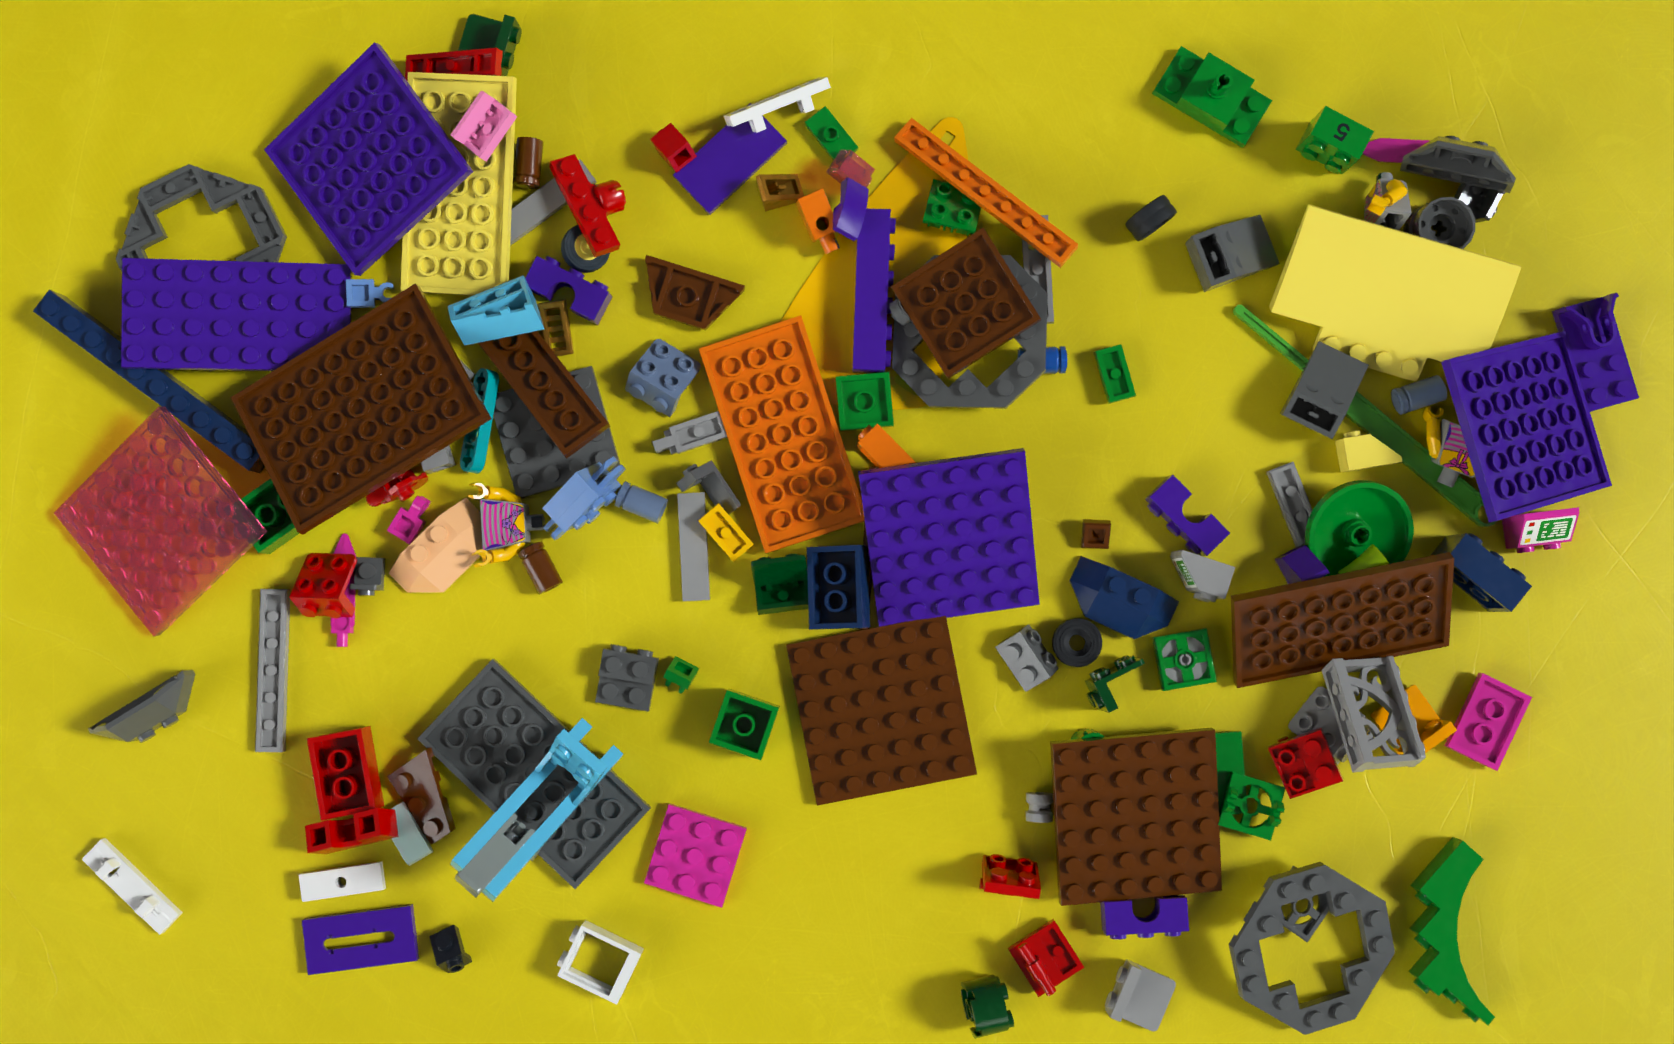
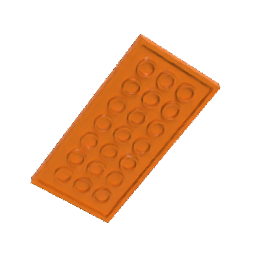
[699,315,865,554]

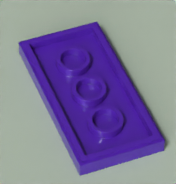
[673,103,787,215]

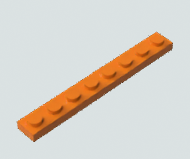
[894,118,1078,268]

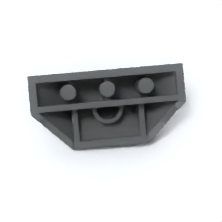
[1400,136,1516,193]
[88,670,196,743]

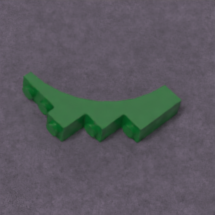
[1408,837,1495,1025]

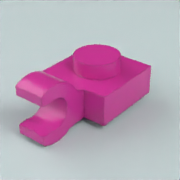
[387,495,431,545]

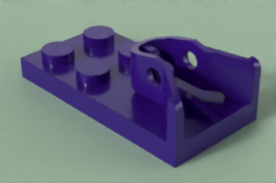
[1552,292,1639,412]

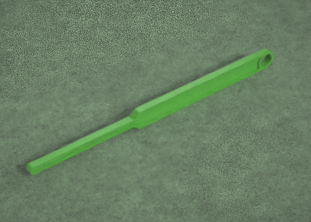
[1233,305,1497,527]

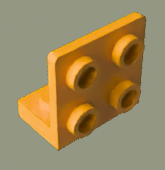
[1370,685,1457,755]

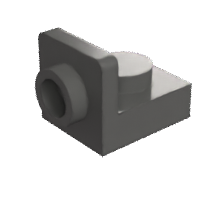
[350,557,386,596]

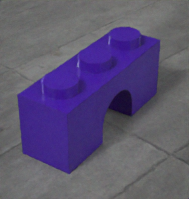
[525,256,612,325]
[1145,475,1230,556]
[1100,894,1189,939]

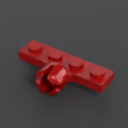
[549,154,626,258]

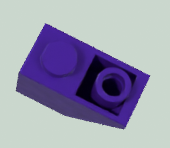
[1275,545,1329,584]

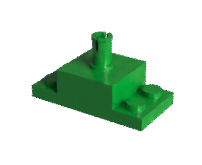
[1152,46,1272,148]

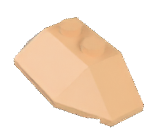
[389,498,483,593]

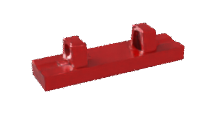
[405,48,503,80]

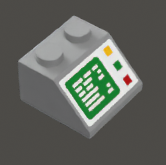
[1170,550,1235,603]

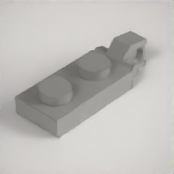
[652,411,728,455]

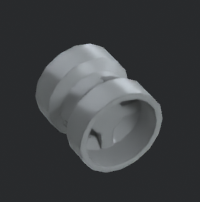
[1026,792,1053,823]

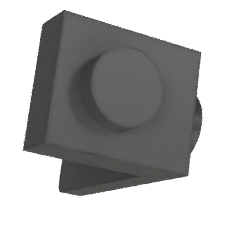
[676,460,741,515]

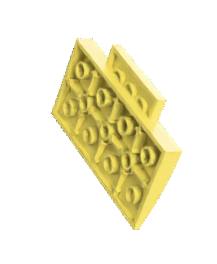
[1269,204,1521,382]

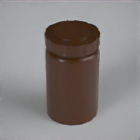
[513,137,544,189]
[518,541,563,595]

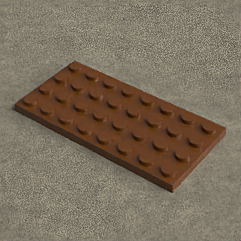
[1231,552,1454,688]

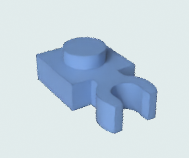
[346,279,394,308]

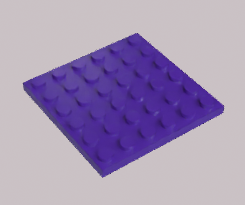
[264,42,474,276]
[1441,331,1612,522]
[858,448,1040,627]

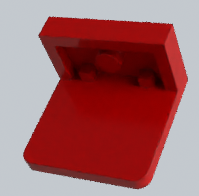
[289,553,357,619]

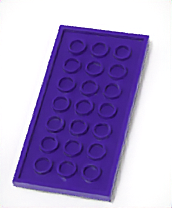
[121,258,351,371]

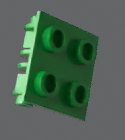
[922,179,981,237]

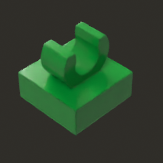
[663,656,699,693]

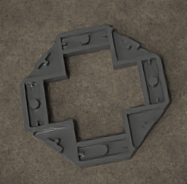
[116,164,287,272]
[892,255,1048,409]
[1229,862,1395,1035]

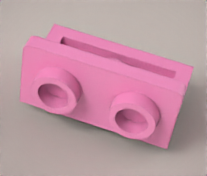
[451,91,518,161]

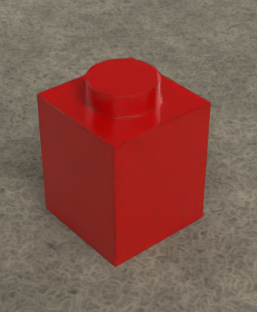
[650,123,697,173]

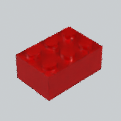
[307,726,384,820]

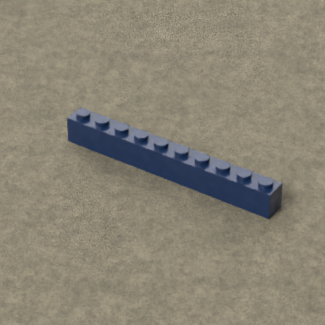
[33,290,265,473]

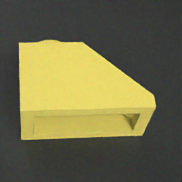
[1335,431,1403,473]

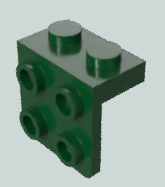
[458,14,522,76]
[751,554,809,615]
[1085,655,1145,713]

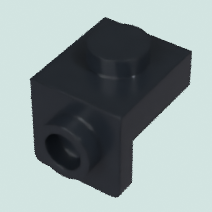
[429,925,472,973]

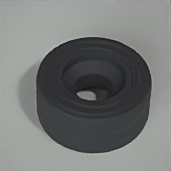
[1125,195,1177,241]
[1052,618,1102,667]

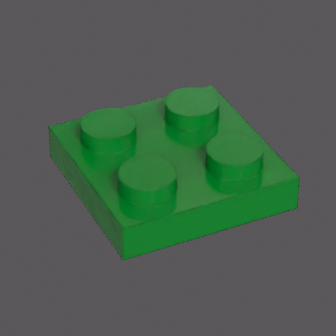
[836,372,894,431]

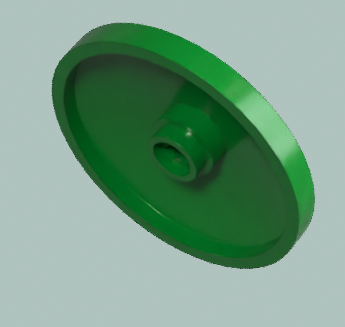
[1305,480,1414,577]

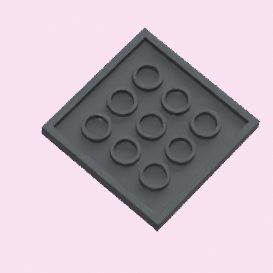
[494,366,621,499]

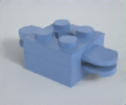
[542,456,626,540]

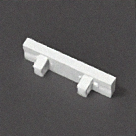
[723,77,831,133]
[82,838,183,935]

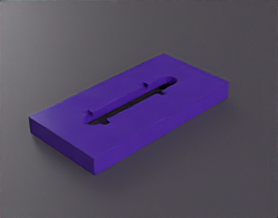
[302,904,419,975]

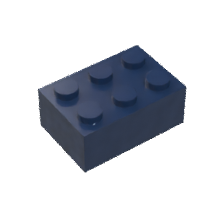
[1430,533,1532,612]
[807,545,870,630]

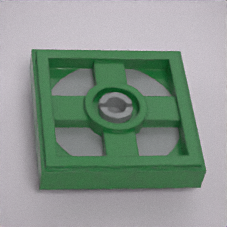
[1152,628,1217,691]

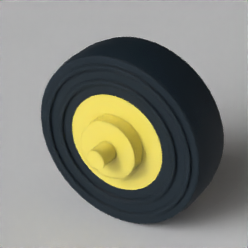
[561,225,610,273]

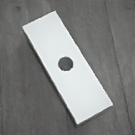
[299,861,386,902]

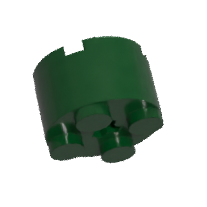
[961,975,1014,1039]

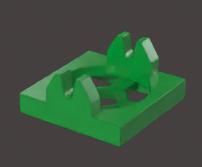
[1218,771,1285,841]

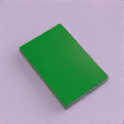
[1215,731,1248,815]

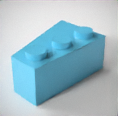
[447,275,544,346]

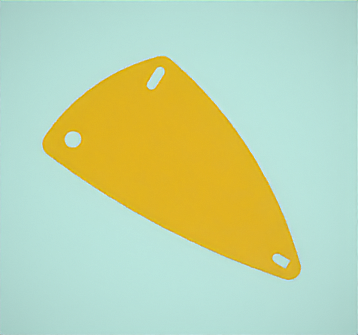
[780,117,970,410]

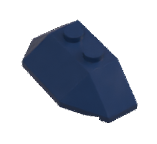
[1069,556,1179,639]

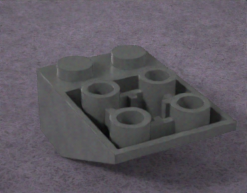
[1185,215,1280,293]
[1280,341,1369,439]

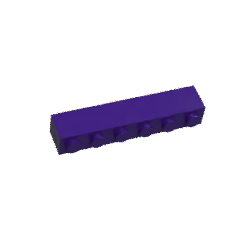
[852,208,896,374]

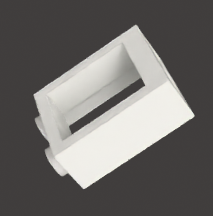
[557,920,644,1005]

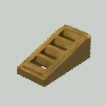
[537,299,574,356]

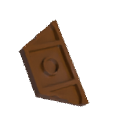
[645,255,745,331]

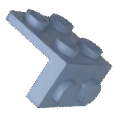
[625,339,701,417]

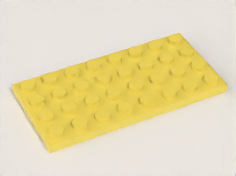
[401,72,517,295]

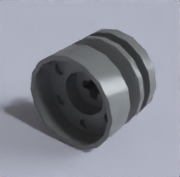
[1403,197,1475,249]

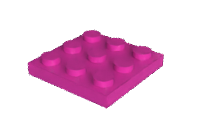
[644,803,747,908]

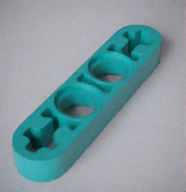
[460,368,499,474]

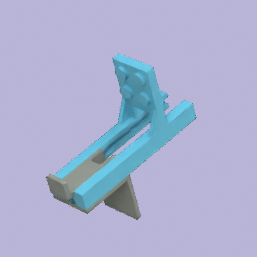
[450,718,623,902]

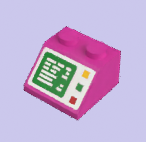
[1502,507,1579,553]

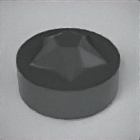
[889,298,912,326]

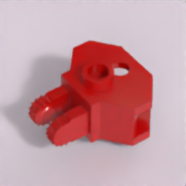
[365,469,428,507]

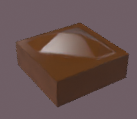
[1081,519,1111,549]

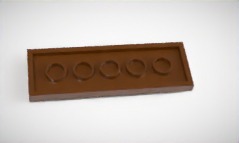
[478,331,611,459]

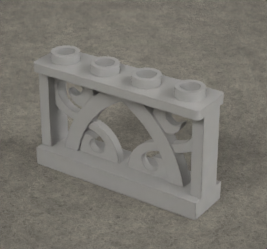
[1322,656,1426,773]

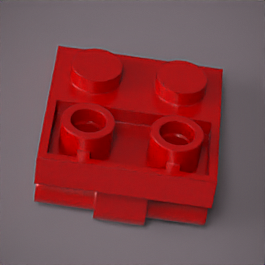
[1268,728,1343,799]
[979,854,1041,899]
[1008,919,1085,997]

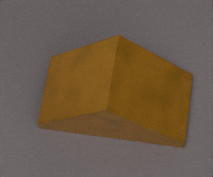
[756,174,804,212]

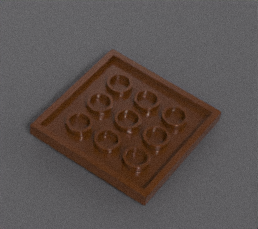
[891,228,1041,379]

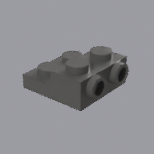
[595,644,659,711]

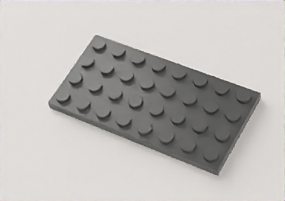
[417,659,652,889]

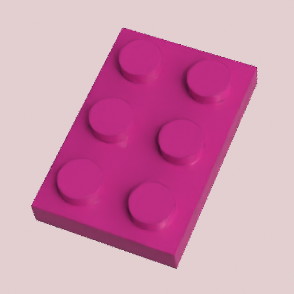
[1444,673,1532,771]

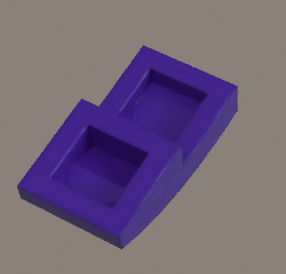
[833,177,869,241]

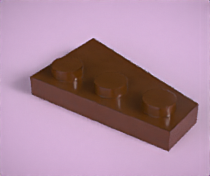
[387,747,456,845]

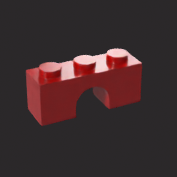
[305,808,398,854]

